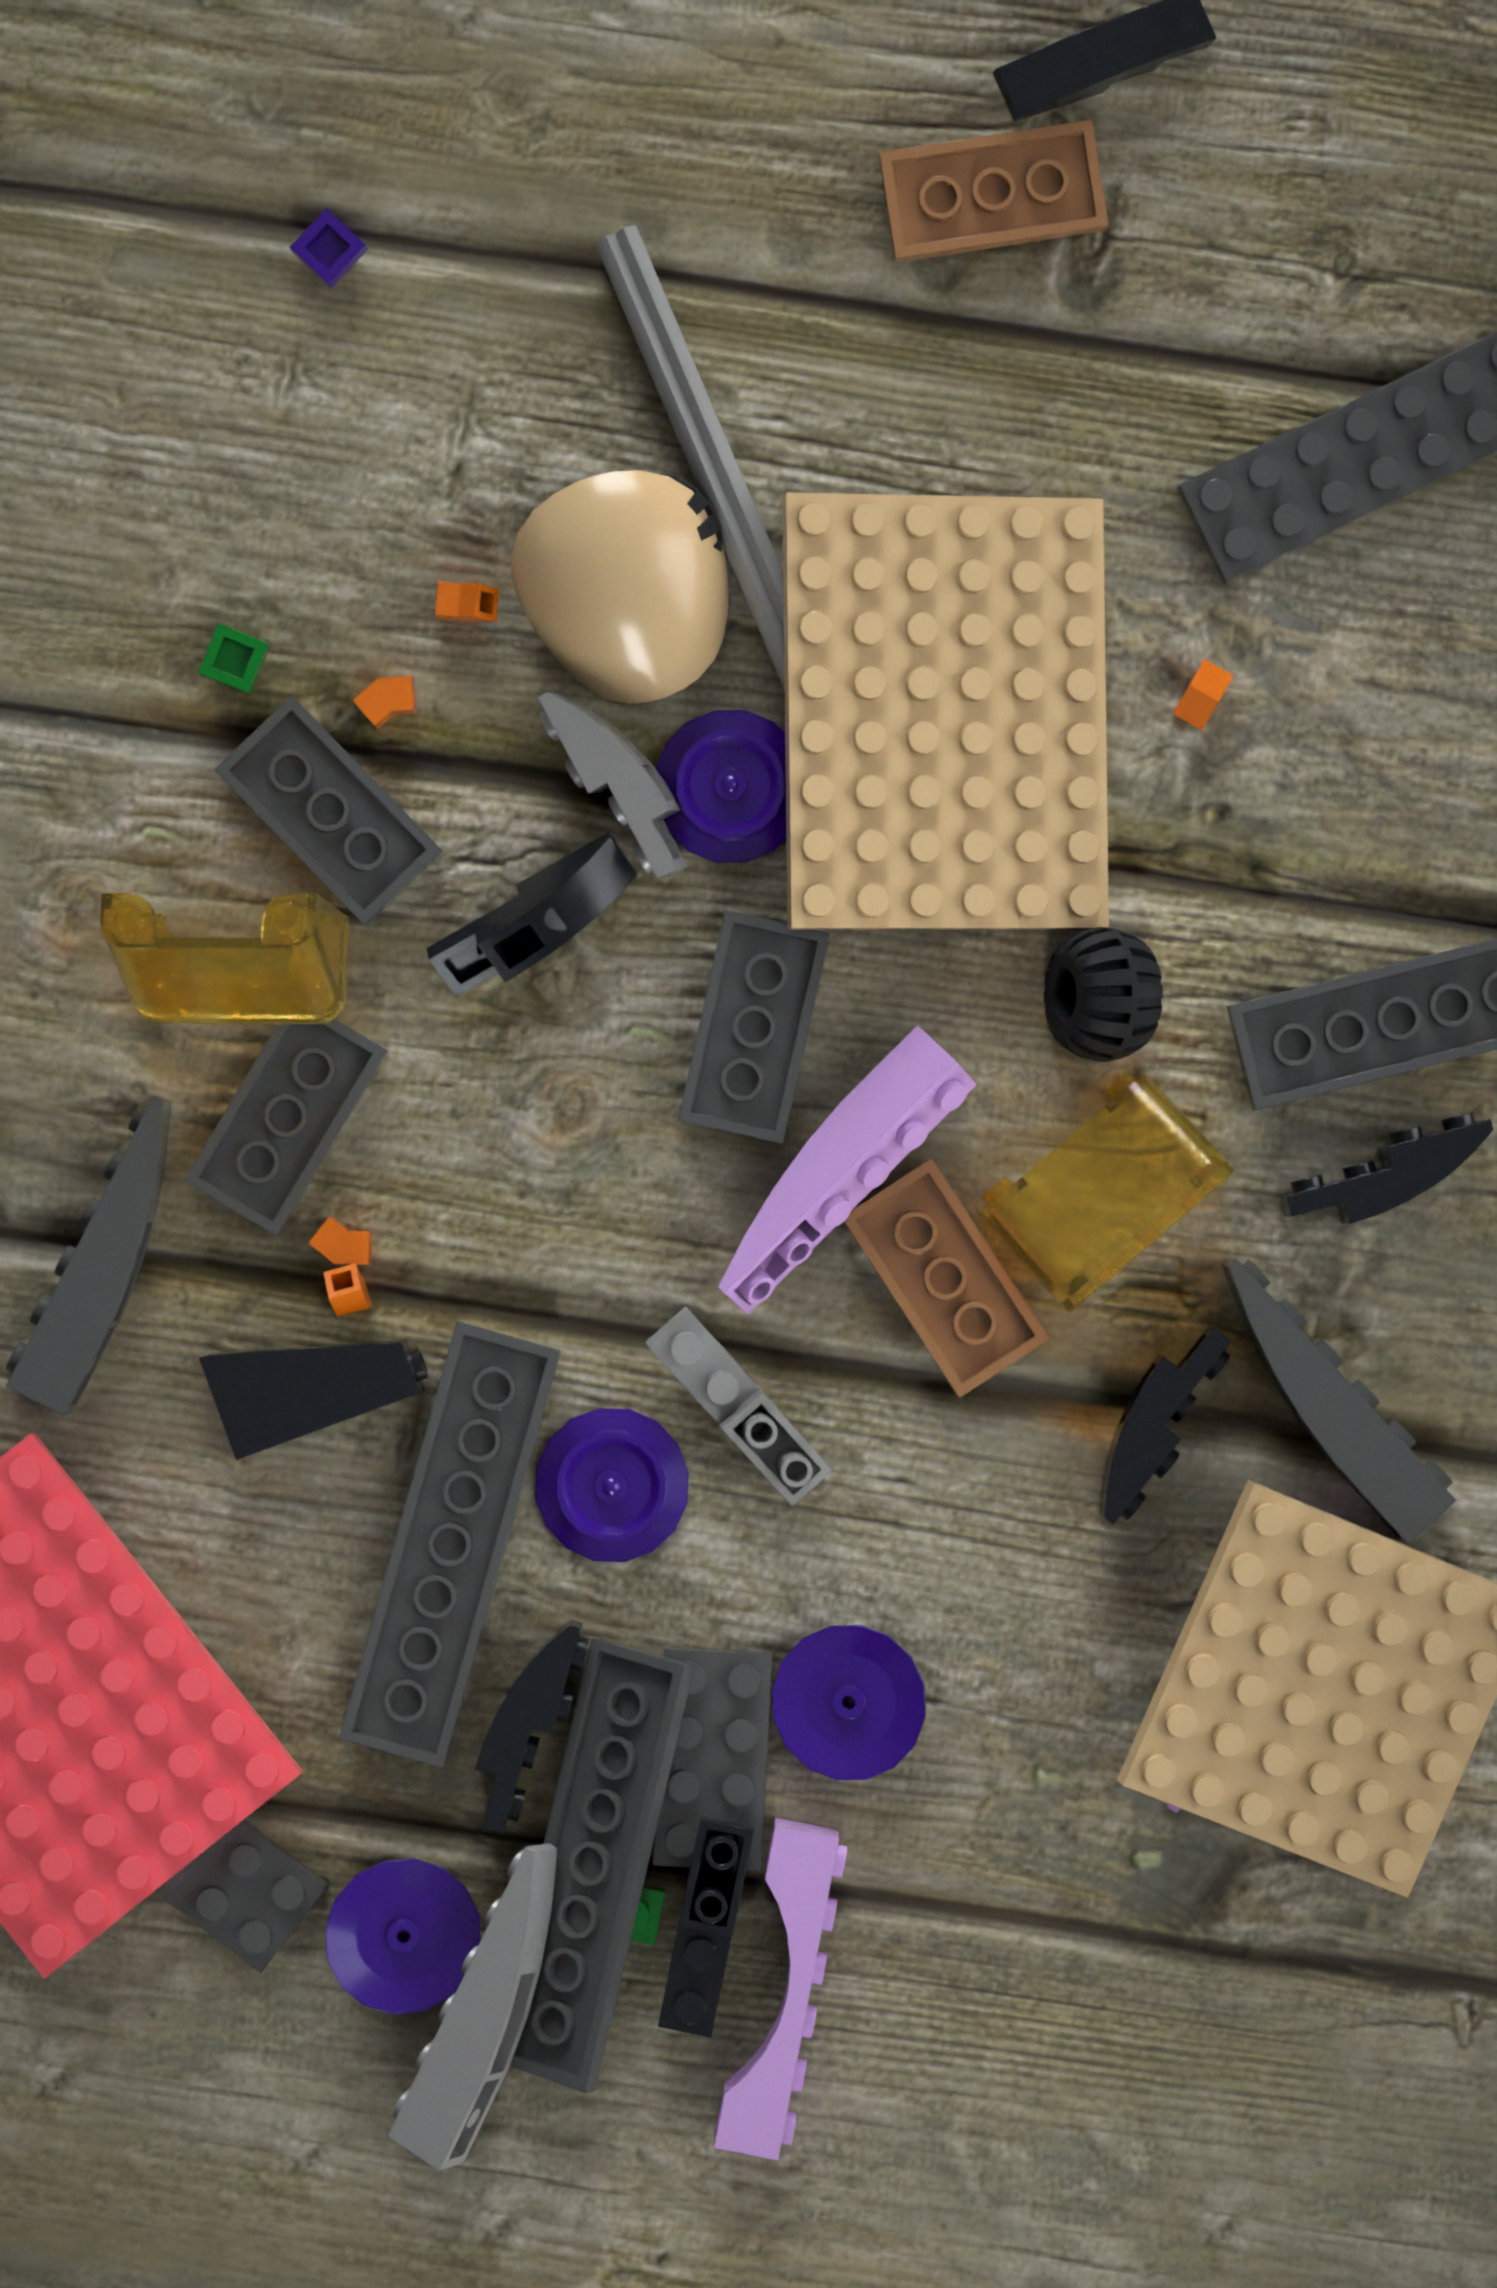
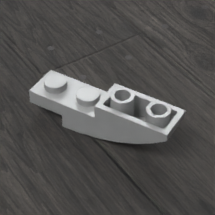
[538,692,688,879]
[646,1306,832,1506]

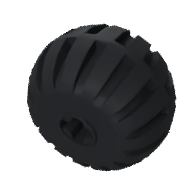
[1044,927,1163,1062]

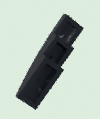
[993,0,1217,122]

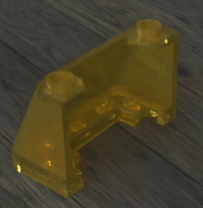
[100,893,349,1024]
[979,1071,1235,1312]

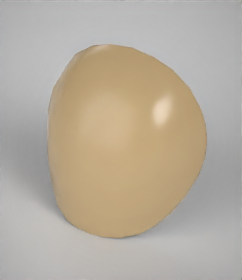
[511,470,729,704]

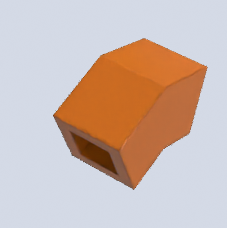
[435,581,500,623]
[1173,659,1234,731]
[352,676,417,730]
[308,1217,372,1265]
[323,1263,372,1317]

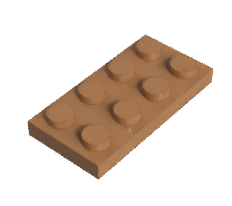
[879,119,1109,263]
[844,1158,1050,1398]

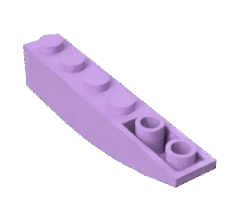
[718,1025,977,1314]

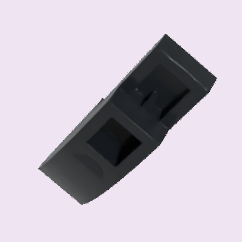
[426,832,637,997]
[1279,1112,1494,1224]
[1100,1326,1232,1525]
[475,1620,589,1833]
[658,1817,754,2038]

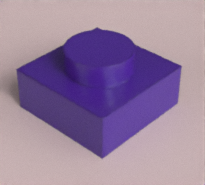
[290,208,368,288]

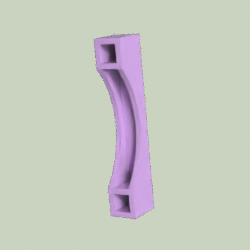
[714,1817,847,2160]

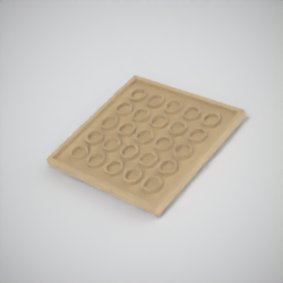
[1117,1480,1497,1898]

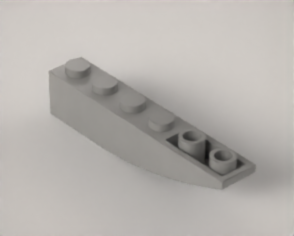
[387,1843,558,2171]

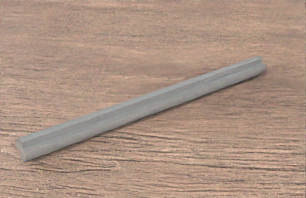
[595,225,785,690]

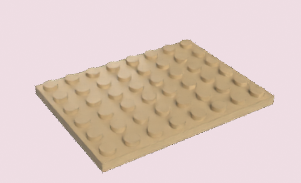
[782,492,1109,930]

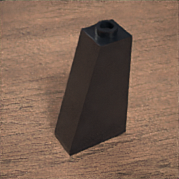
[199,1340,429,1460]

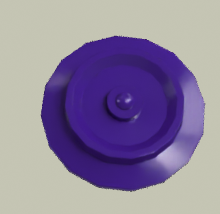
[655,710,786,863]
[535,1408,689,1562]
[772,1625,926,1780]
[325,1858,481,2014]

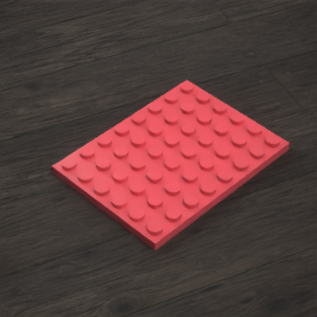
[0,1432,303,1979]

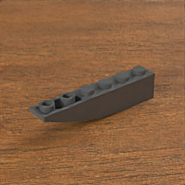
[5,1096,171,1416]
[1222,1258,1457,1544]

